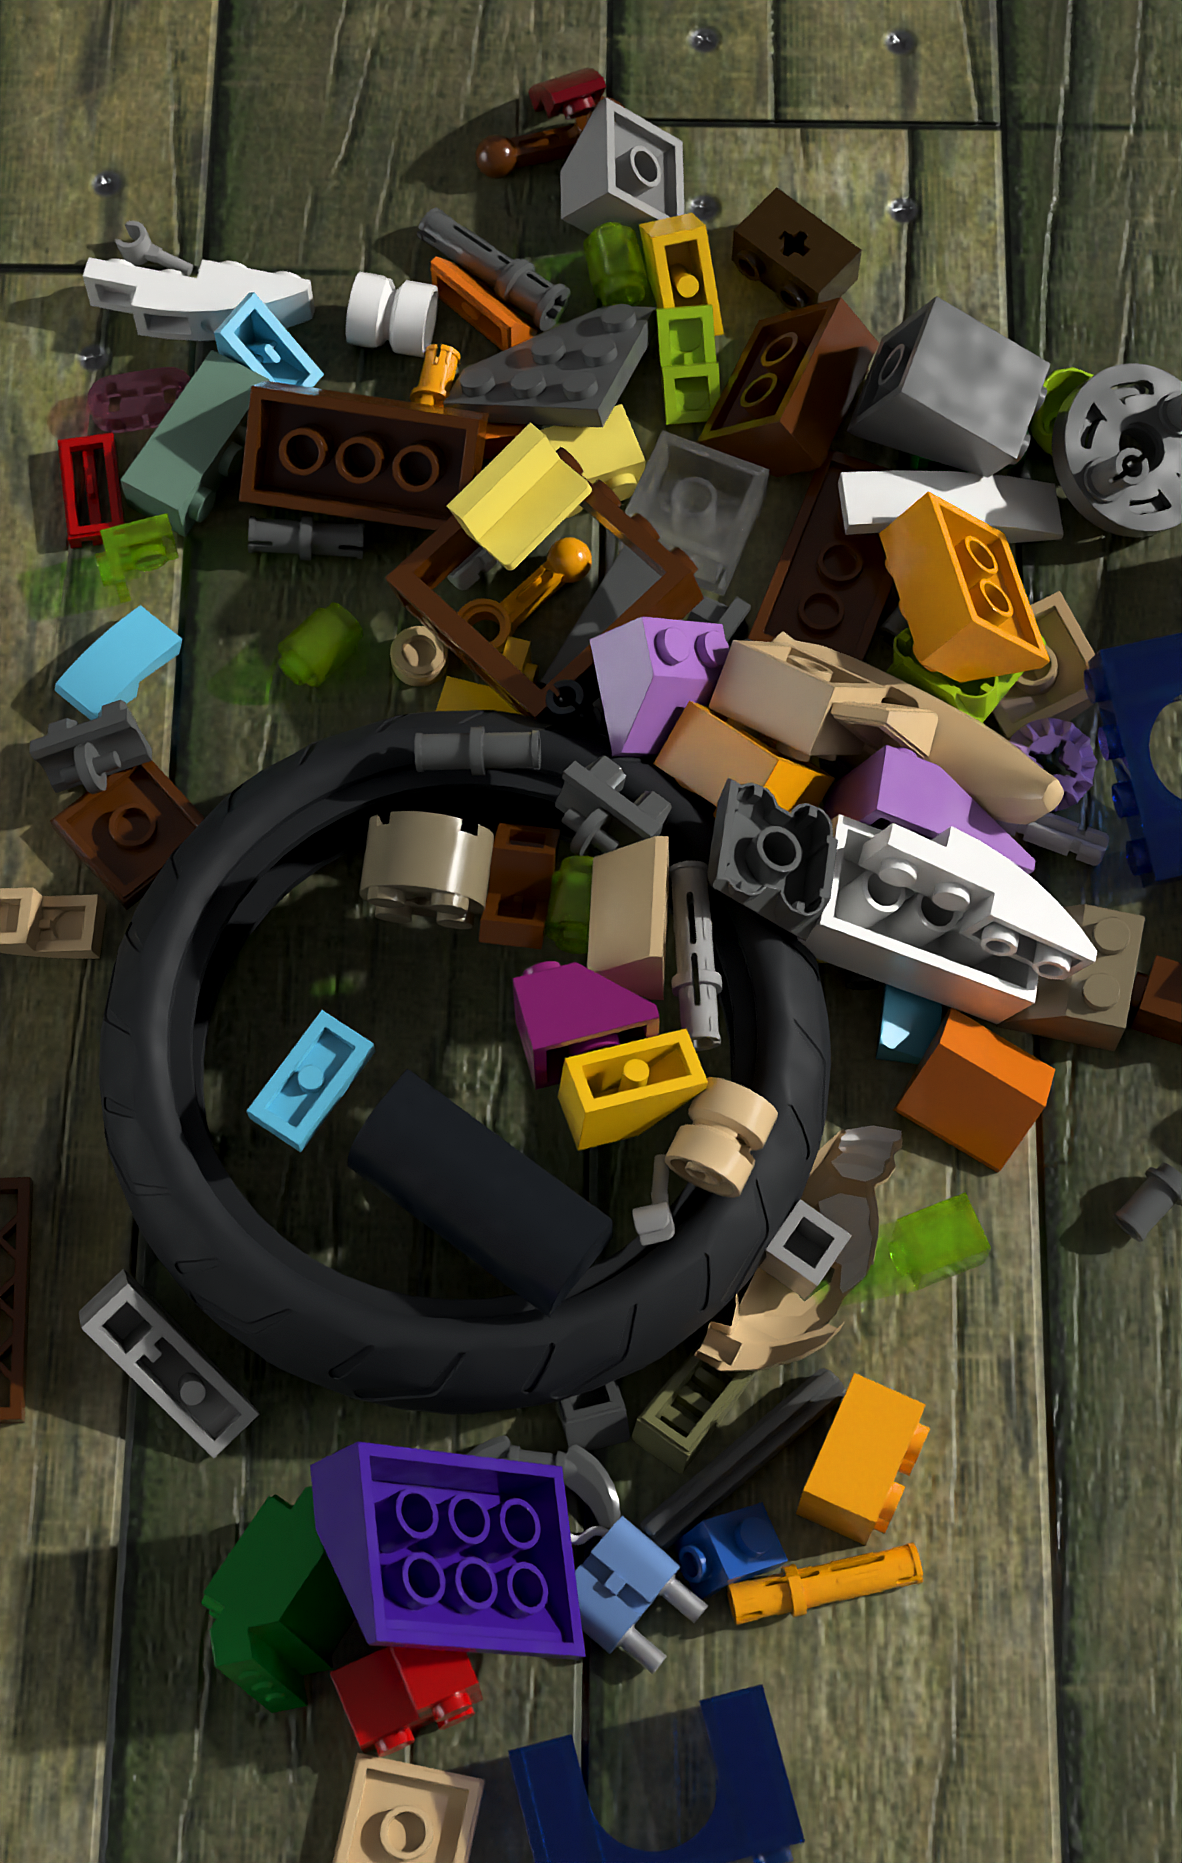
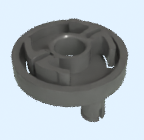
[1052,363,1182,538]

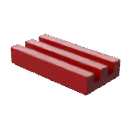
[57,432,127,549]

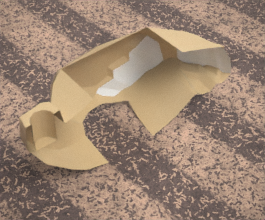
[694,1125,902,1372]

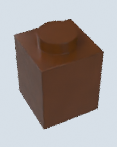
[1130,955,1182,1045]

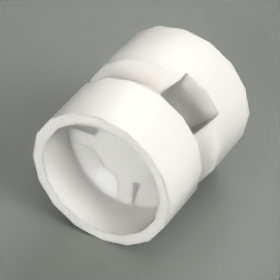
[346,272,439,358]

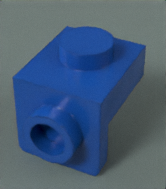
[674,1502,788,1600]

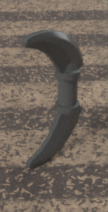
[467,1436,621,1530]

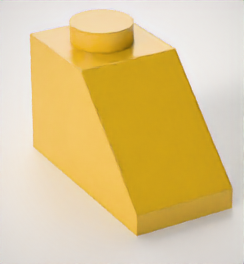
[639,213,724,336]
[558,1029,708,1151]

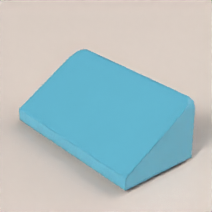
[876,983,942,1064]

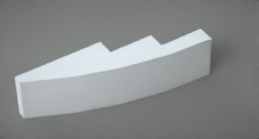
[838,470,1064,543]

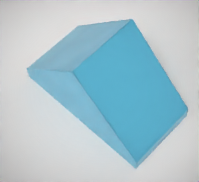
[214,292,324,388]

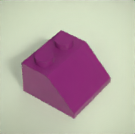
[513,961,660,1090]

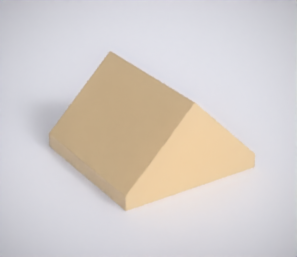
[587,836,669,1000]

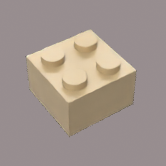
[708,640,886,762]

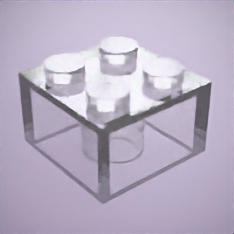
[618,430,769,596]

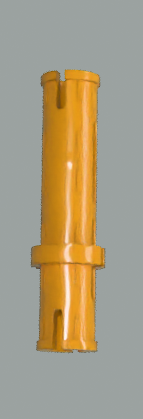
[727,1542,923,1626]

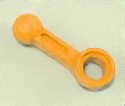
[458,537,592,653]

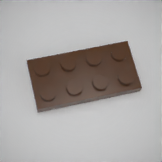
[748,449,895,662]

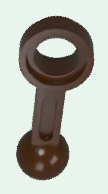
[475,96,625,179]

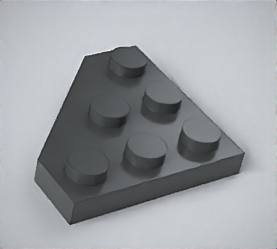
[443,304,657,428]

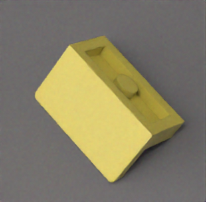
[447,423,592,570]

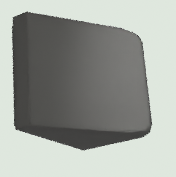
[557,1380,630,1451]

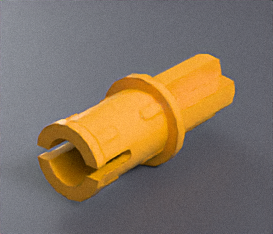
[410,344,461,407]

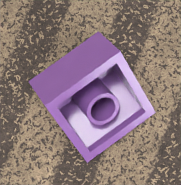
[590,617,729,758]

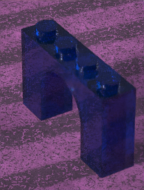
[1084,632,1182,889]
[508,1684,805,1863]

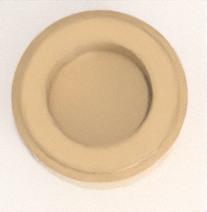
[390,626,449,687]

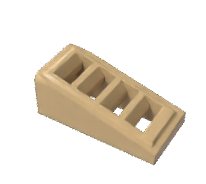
[830,701,938,758]

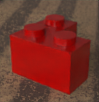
[330,1646,483,1757]

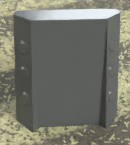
[707,778,838,941]

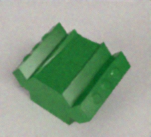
[202,1486,356,1713]

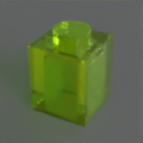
[888,1192,991,1291]

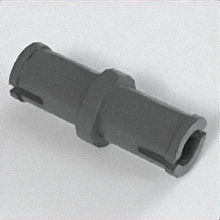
[248,514,364,561]
[414,727,541,775]

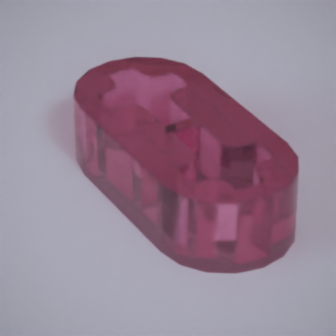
[87,367,191,433]

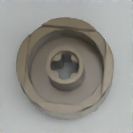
[359,811,494,929]

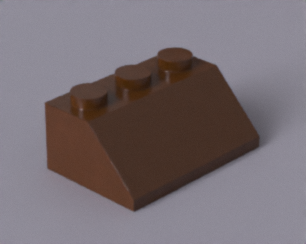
[697,297,879,477]

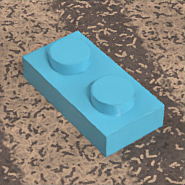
[247,1010,375,1152]

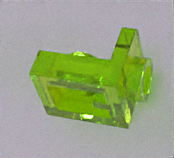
[95,513,179,603]

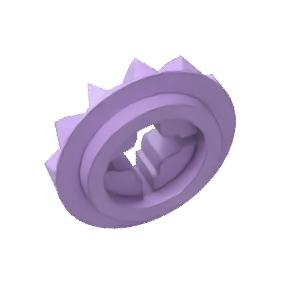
[1009,717,1098,812]

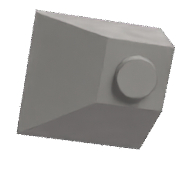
[560,97,684,240]

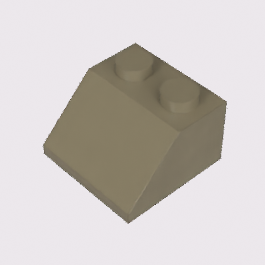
[996,904,1145,1052]

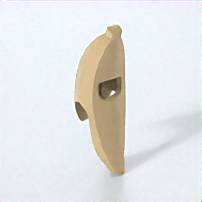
[771,631,1064,825]

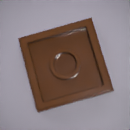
[50,761,205,910]

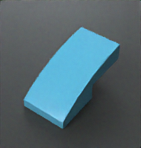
[54,605,182,720]

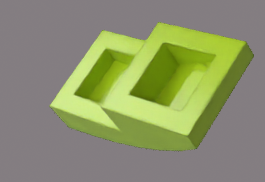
[655,304,720,425]

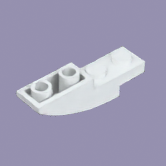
[83,257,315,341]
[858,823,1097,981]

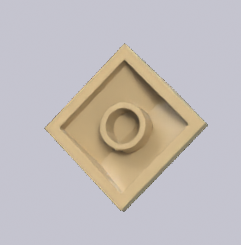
[992,591,1113,741]

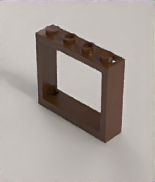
[385,447,704,721]

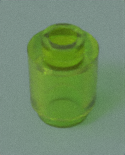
[583,222,647,306]
[278,602,364,687]
[545,856,593,954]

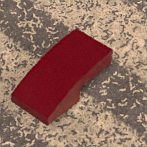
[528,68,606,120]

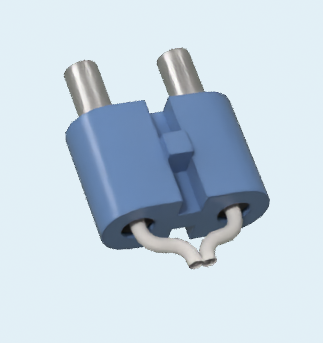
[570,1516,708,1674]

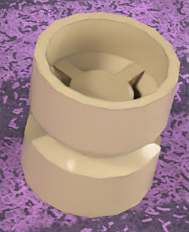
[665,1077,778,1198]

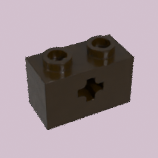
[732,187,862,311]

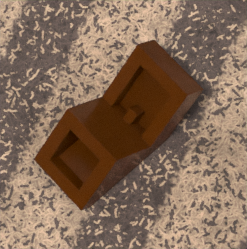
[479,822,561,949]

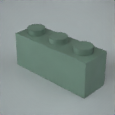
[120,350,270,537]

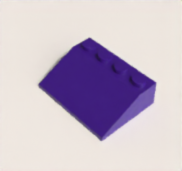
[310,1442,586,1660]

